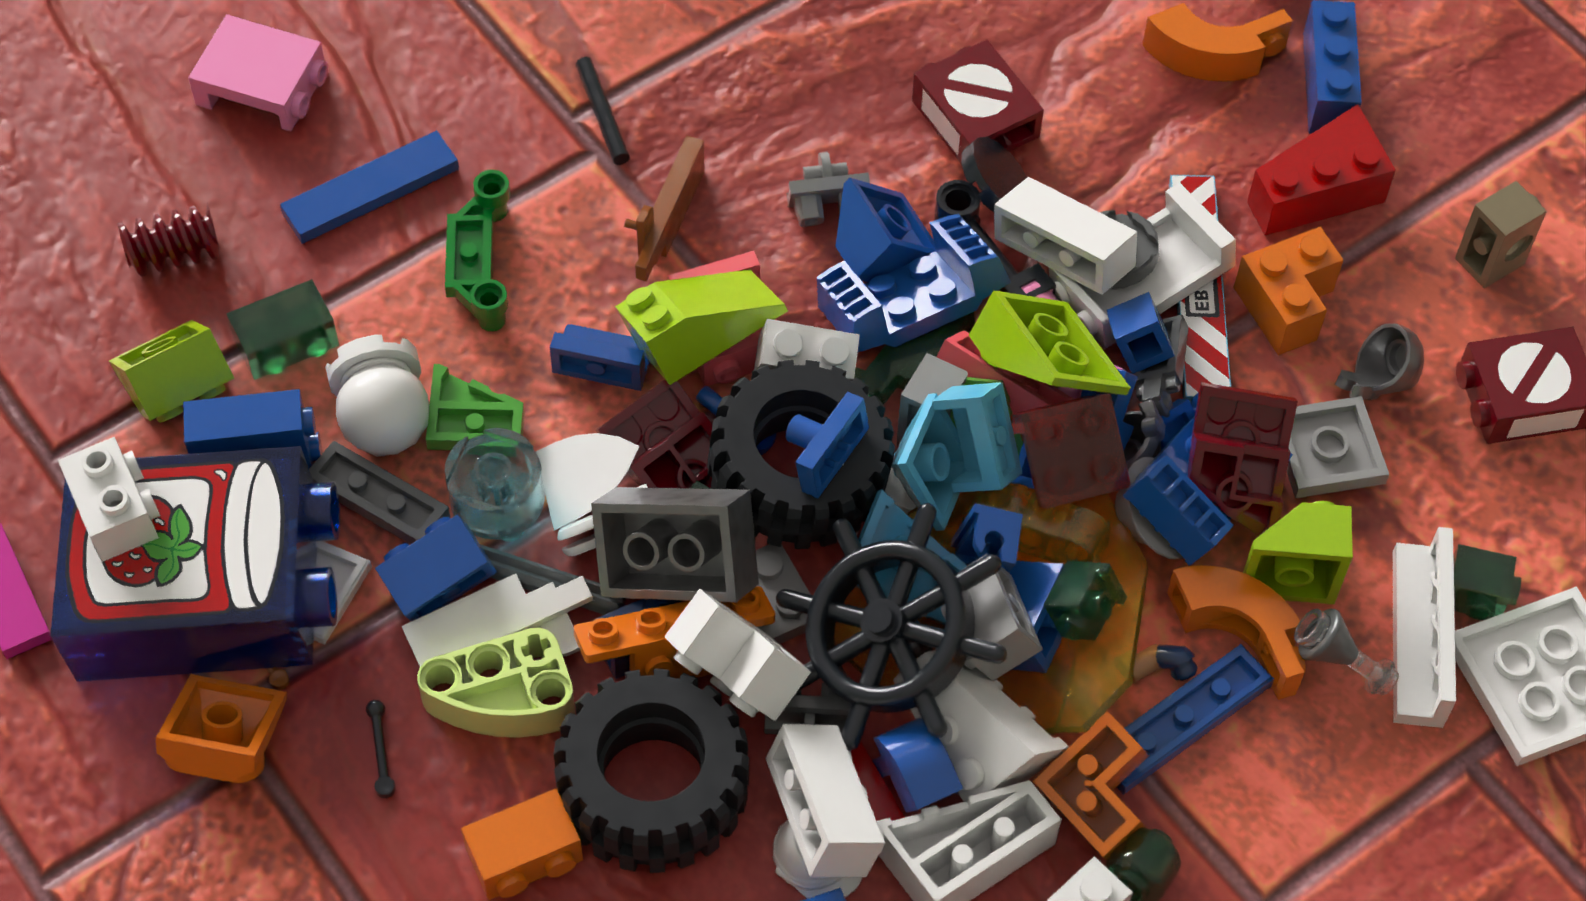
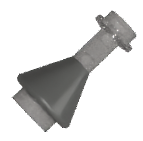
[1294,609,1399,695]

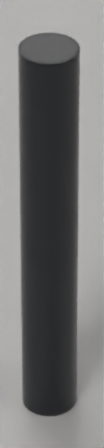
[575,57,630,165]

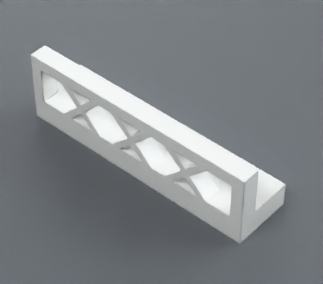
[1393,527,1456,728]

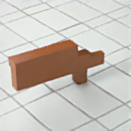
[624,135,705,282]

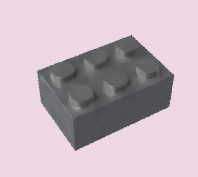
[591,487,759,602]

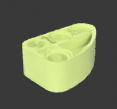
[417,627,575,738]

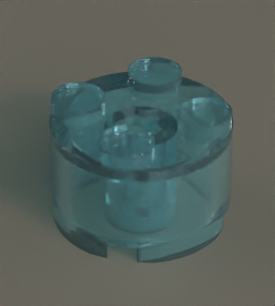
[444,428,545,542]

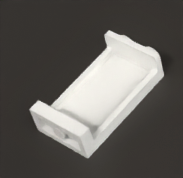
[1049,182,1236,349]

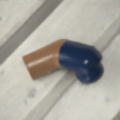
[1120,644,1197,684]

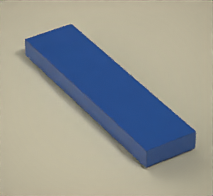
[280,130,459,244]
[1117,644,1274,795]

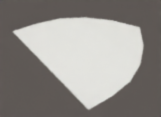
[535,433,640,531]

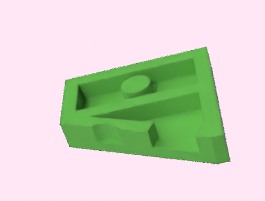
[426,364,525,452]

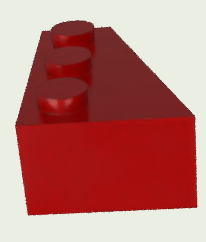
[1247,104,1396,236]

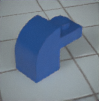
[872,717,963,813]

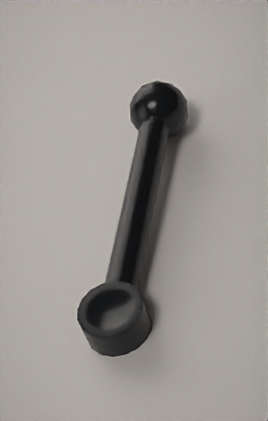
[365,699,396,798]

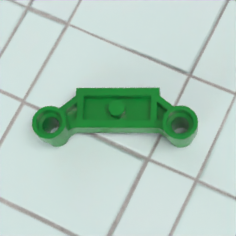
[445,170,510,332]

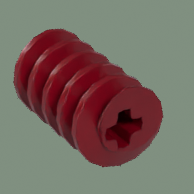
[118,202,219,277]

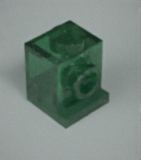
[1043,561,1127,641]

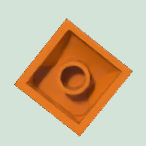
[156,674,287,783]

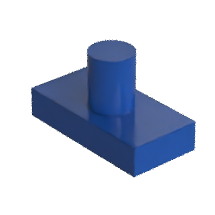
[786,391,869,498]

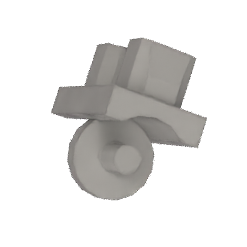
[787,152,870,227]

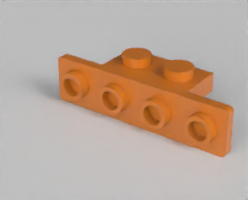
[573,586,775,679]

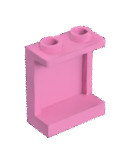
[188,14,328,131]

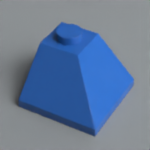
[835,177,936,282]

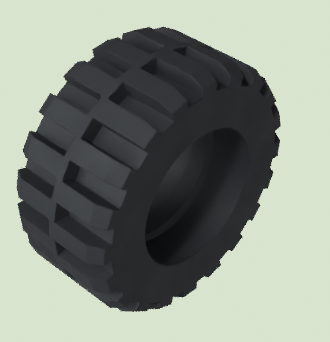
[707,360,895,549]
[553,668,749,873]

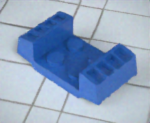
[817,214,1011,353]
[1122,416,1293,566]

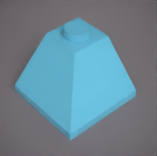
[891,393,966,531]

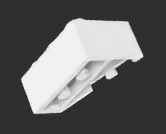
[893,650,1069,802]
[877,780,1061,901]

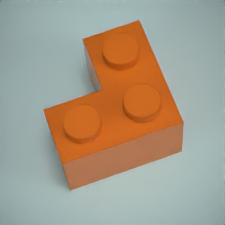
[1233,226,1343,355]
[1033,711,1149,862]

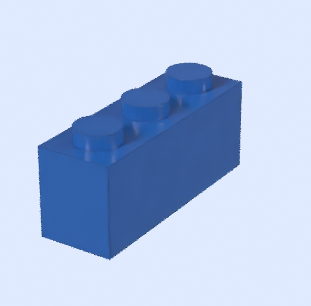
[1303,0,1362,133]

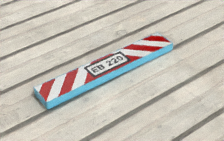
[1169,175,1231,402]

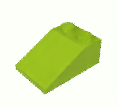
[615,269,788,385]
[969,290,1131,395]

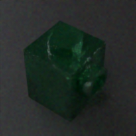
[1453,544,1521,620]

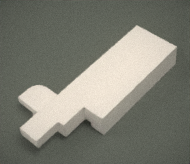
[402,573,593,667]

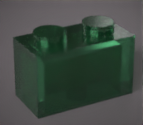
[226,279,339,380]

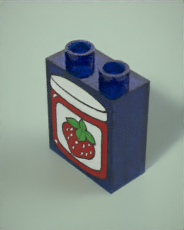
[50,446,340,682]

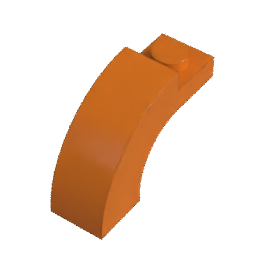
[1142,3,1293,81]
[1167,565,1306,700]

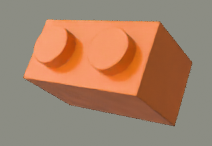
[461,788,583,900]

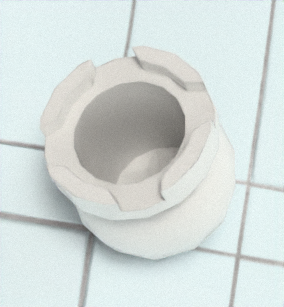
[325,335,429,457]

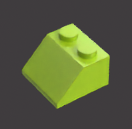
[109,320,234,422]
[1243,501,1353,604]

